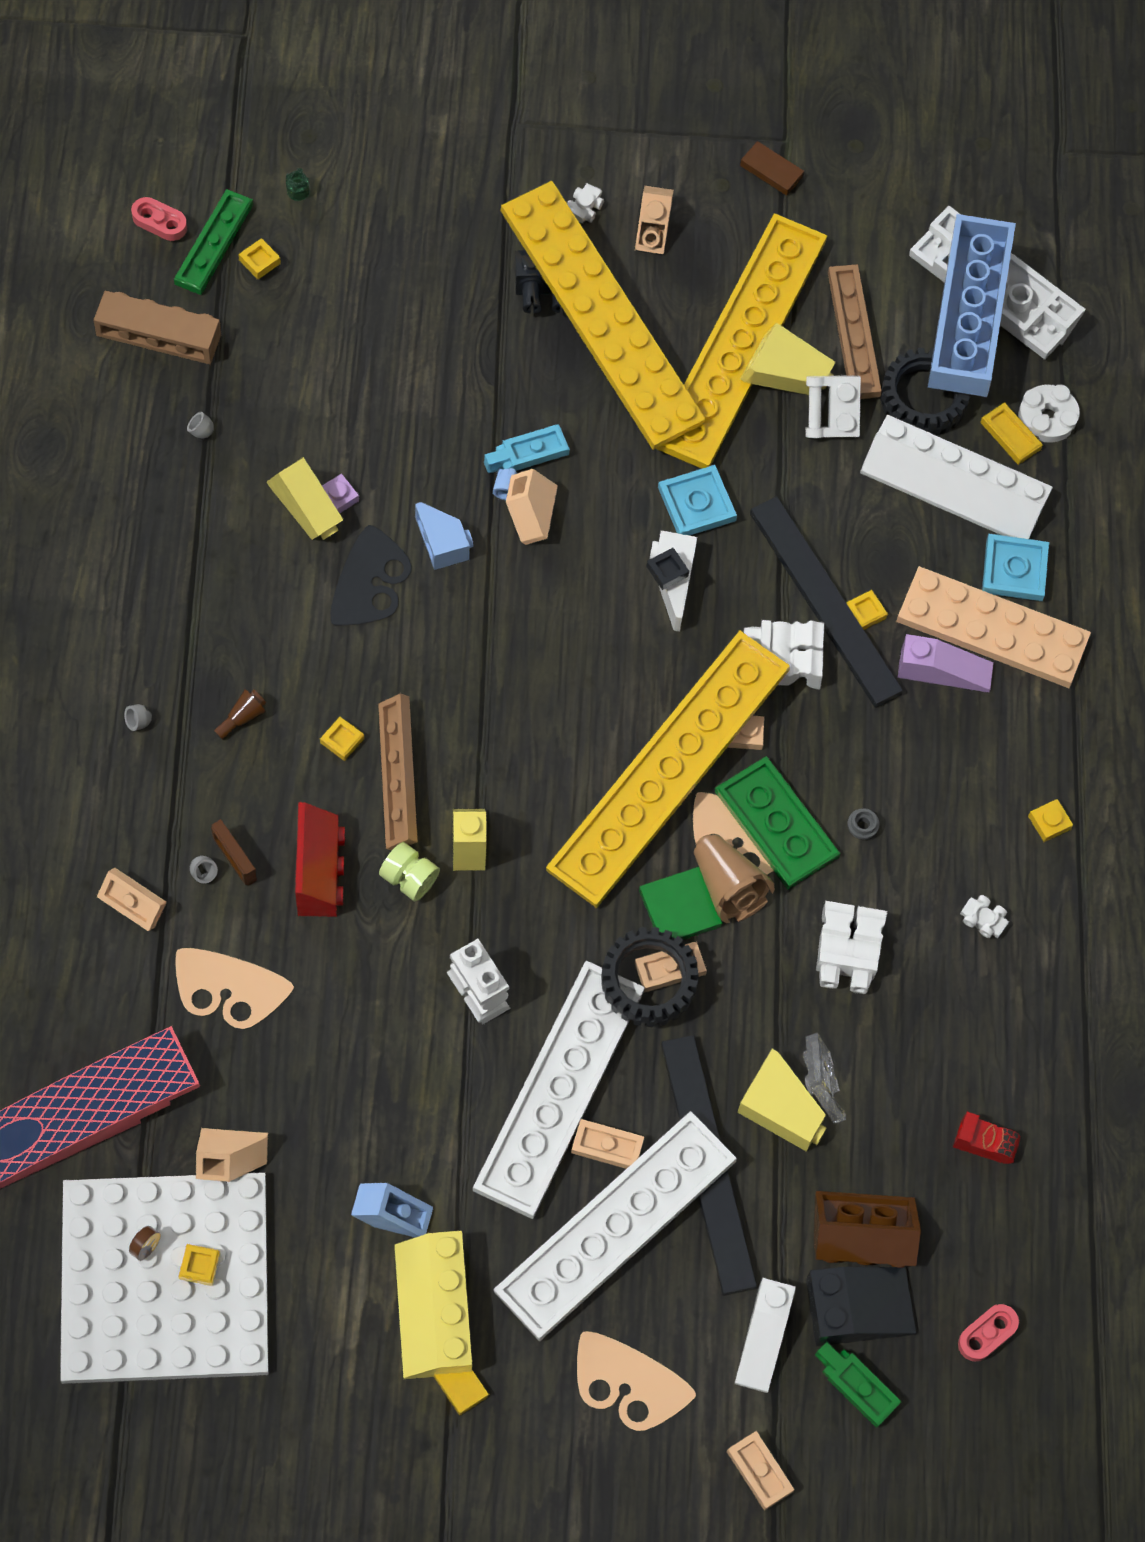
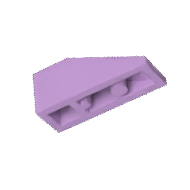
[897,634,993,693]

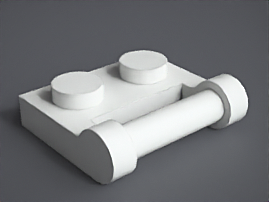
[806,376,861,438]

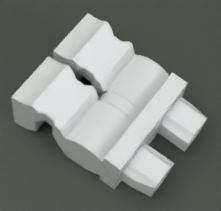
[744,620,824,690]
[816,901,887,994]
[447,939,511,1024]

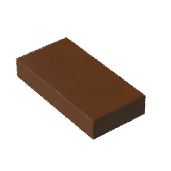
[740,141,804,196]
[211,819,257,886]

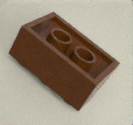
[814,1191,921,1268]

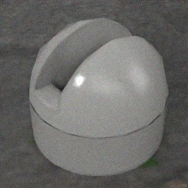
[187,412,214,439]
[124,704,152,731]
[189,855,218,883]

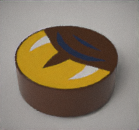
[129,1226,161,1261]

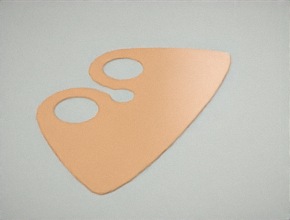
[693,792,773,875]
[176,948,294,1029]
[577,1331,696,1431]

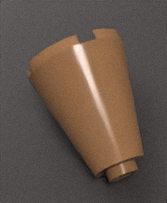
[694,835,775,923]

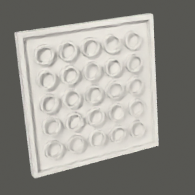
[61,1173,268,1384]

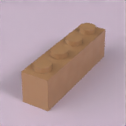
[94,291,221,365]

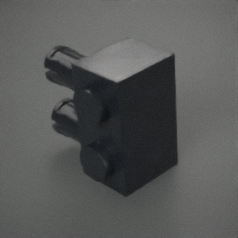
[514,250,565,313]

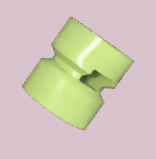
[379,842,440,902]

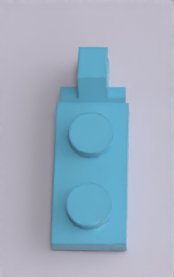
[484,424,570,473]

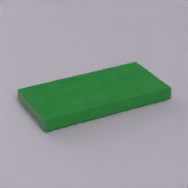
[715,756,840,889]

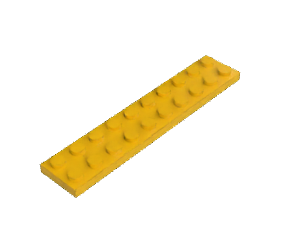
[500,181,705,450]
[656,213,827,469]
[546,630,790,908]

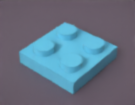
[658,465,737,536]
[982,534,1049,601]

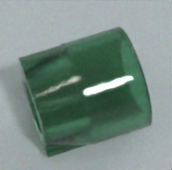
[286,168,310,201]

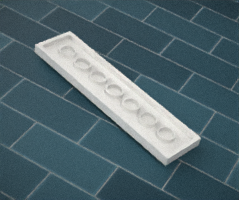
[473,961,645,1219]
[494,1111,737,1342]

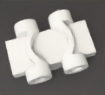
[567,183,604,223]
[960,895,1009,938]

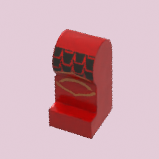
[953,1112,1021,1164]

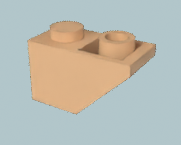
[635,186,674,254]
[506,469,558,545]
[196,1128,268,1182]

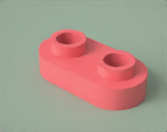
[131,197,187,241]
[958,1304,1019,1362]

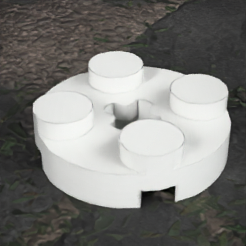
[1018,385,1080,442]

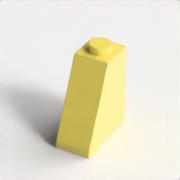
[740,323,835,395]
[267,457,343,540]
[453,809,486,871]
[737,1049,827,1151]

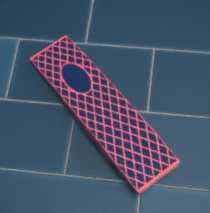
[0,1026,200,1189]

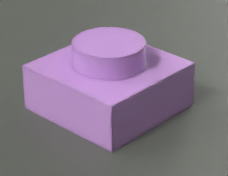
[322,473,359,513]

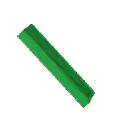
[174,189,253,295]

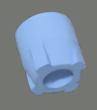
[493,468,517,500]

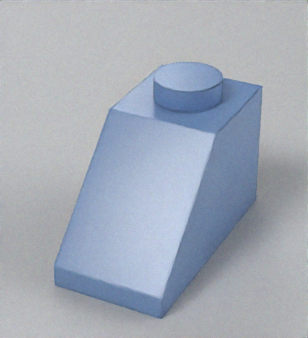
[415,502,473,570]
[351,1183,433,1238]

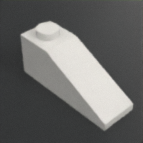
[650,531,697,632]
[735,1278,795,1393]

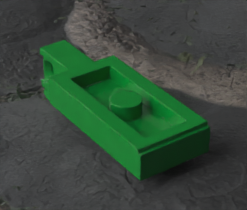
[815,1342,901,1428]

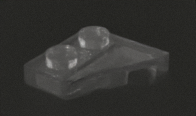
[803,1033,846,1123]

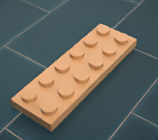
[896,566,1091,688]

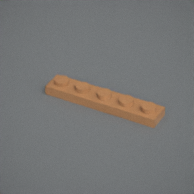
[828,264,882,399]
[378,693,418,850]

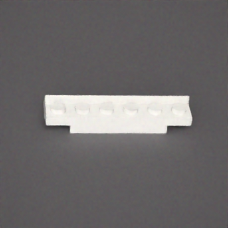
[909,206,1085,359]
[860,415,1053,539]

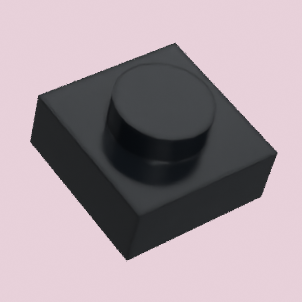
[646,547,689,590]

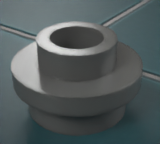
[847,809,879,840]

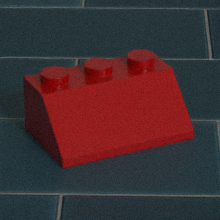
[295,802,345,917]

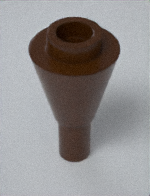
[214,689,266,740]

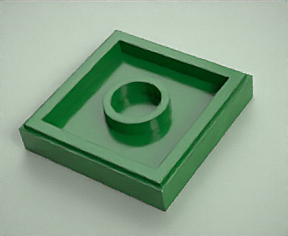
[639,867,722,940]

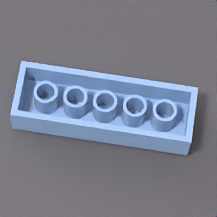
[928,214,1016,397]

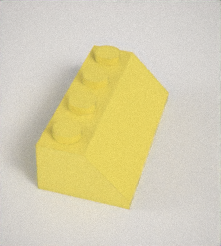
[395,1231,472,1379]

